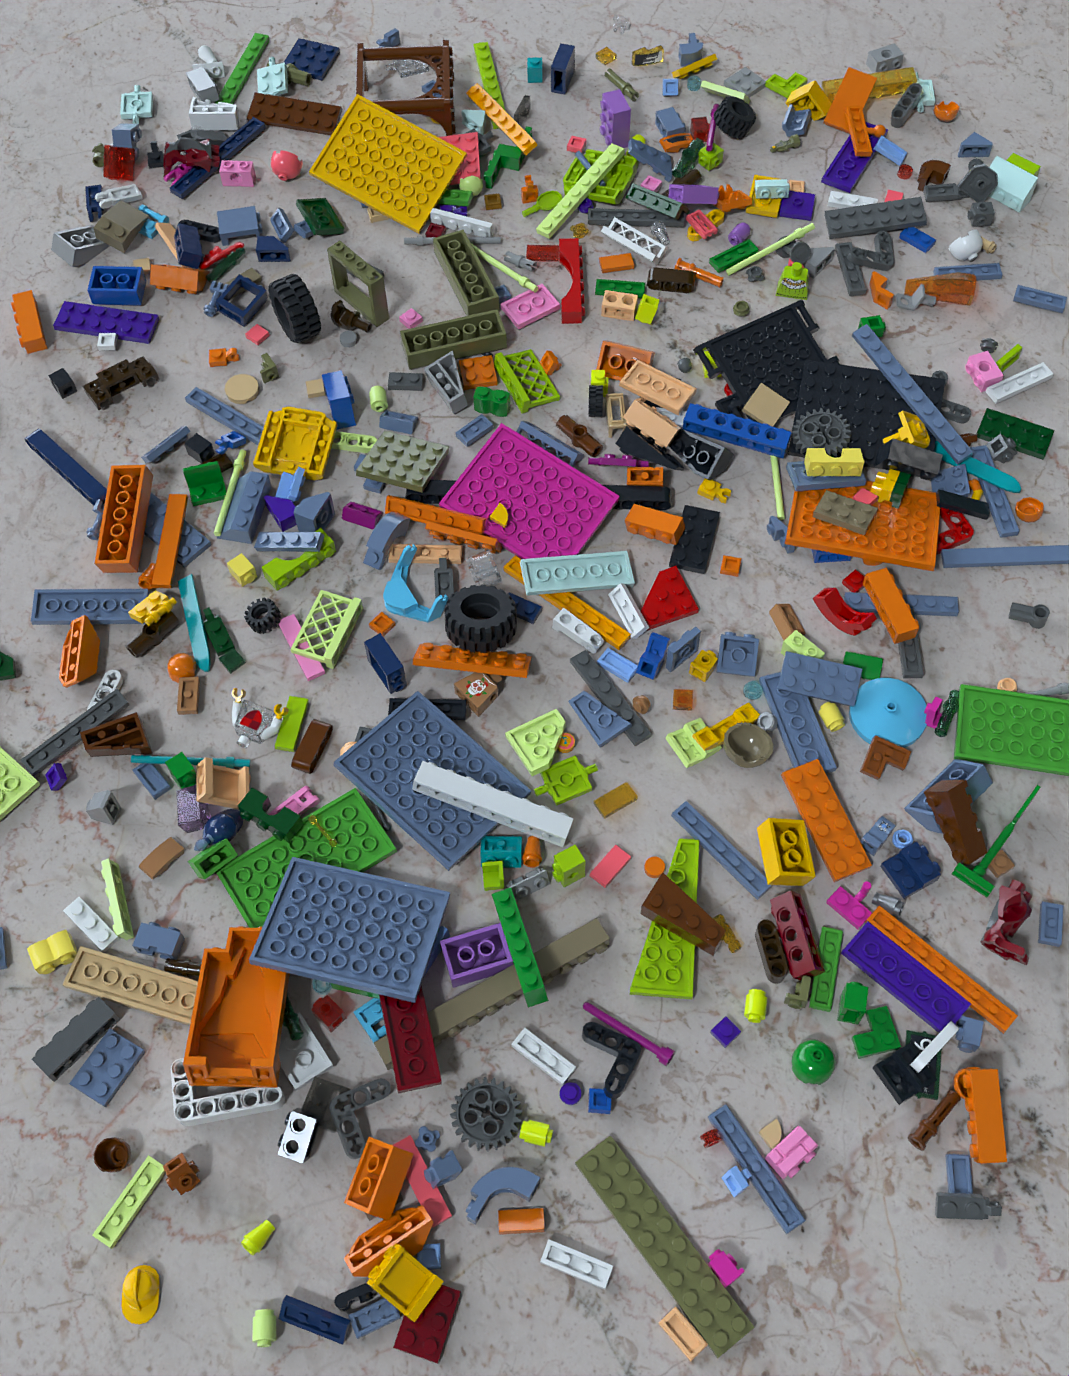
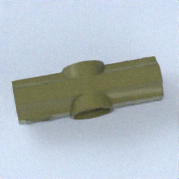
[267,62,312,86]

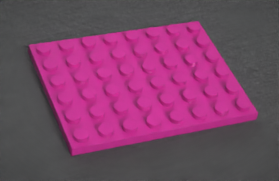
[439,423,620,559]

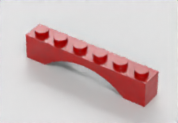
[559,238,585,324]

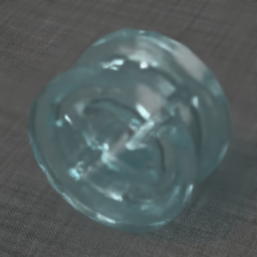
[687,76,701,91]
[312,979,332,995]

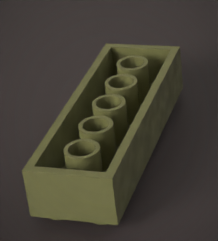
[433,229,499,316]
[400,309,507,370]

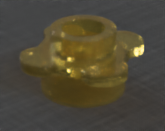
[570,223,589,239]

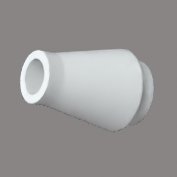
[198,45,218,63]

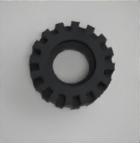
[588,385,603,417]
[244,598,281,634]

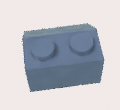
[294,492,335,532]

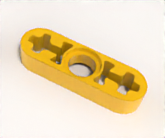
[687,209,725,241]

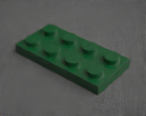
[976,408,1055,460]

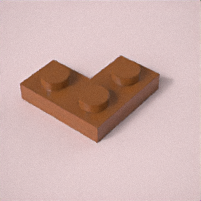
[860,735,911,780]

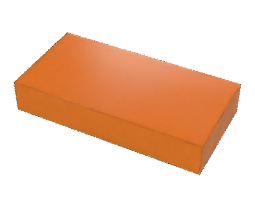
[599,253,634,273]

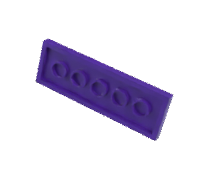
[821,122,888,193]
[53,301,160,344]
[841,922,971,1033]

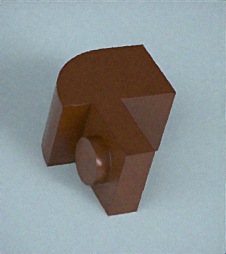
[917,160,951,192]

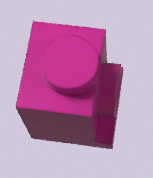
[708,1249,745,1288]

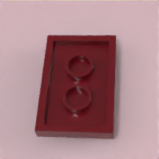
[393,1285,461,1364]

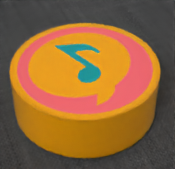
[557,733,575,753]

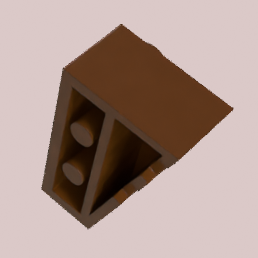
[80,712,153,757]

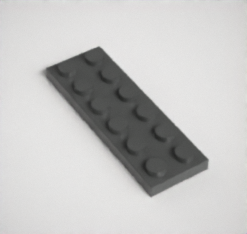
[824,197,927,239]

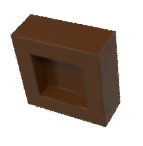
[959,433,977,446]

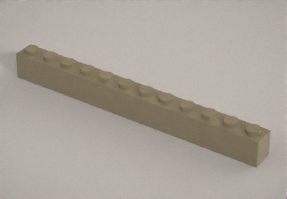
[374,918,610,1070]

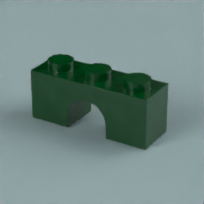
[238,787,303,843]

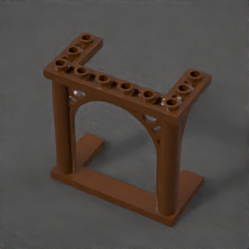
[356,40,456,136]

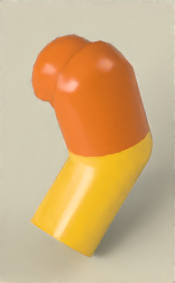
[968,479,983,501]

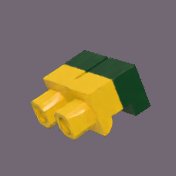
[870,469,911,509]

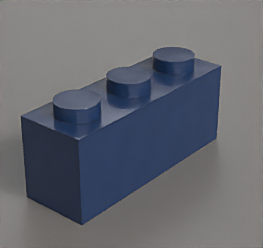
[174,223,204,269]

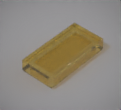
[593,782,638,819]

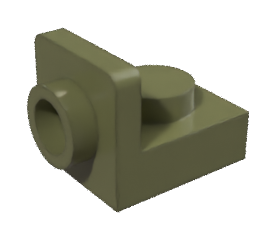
[260,353,279,383]
[784,976,811,1009]

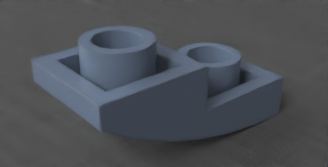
[767,516,795,554]

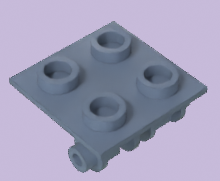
[931,464,970,497]

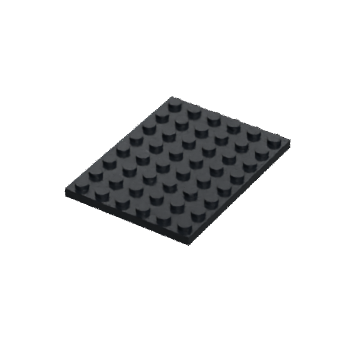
[788,360,946,469]

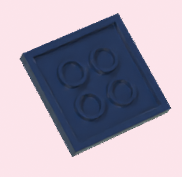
[283,38,340,81]

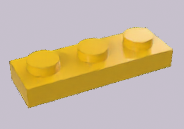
[672,53,717,79]

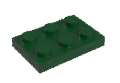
[296,198,345,235]

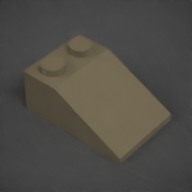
[94,200,149,253]

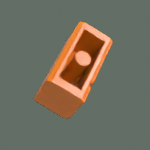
[627,467,664,486]

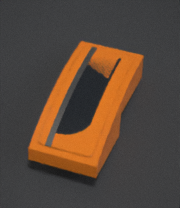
[659,133,696,153]

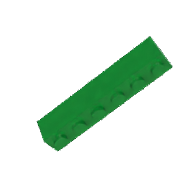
[492,888,549,1008]

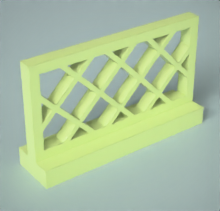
[290,590,363,669]

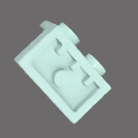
[754,179,790,199]

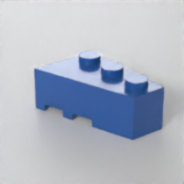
[322,370,356,430]

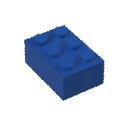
[87,266,146,305]

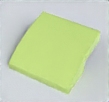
[665,718,722,768]

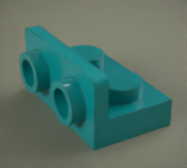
[480,836,522,868]

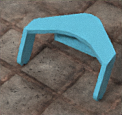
[383,544,449,623]

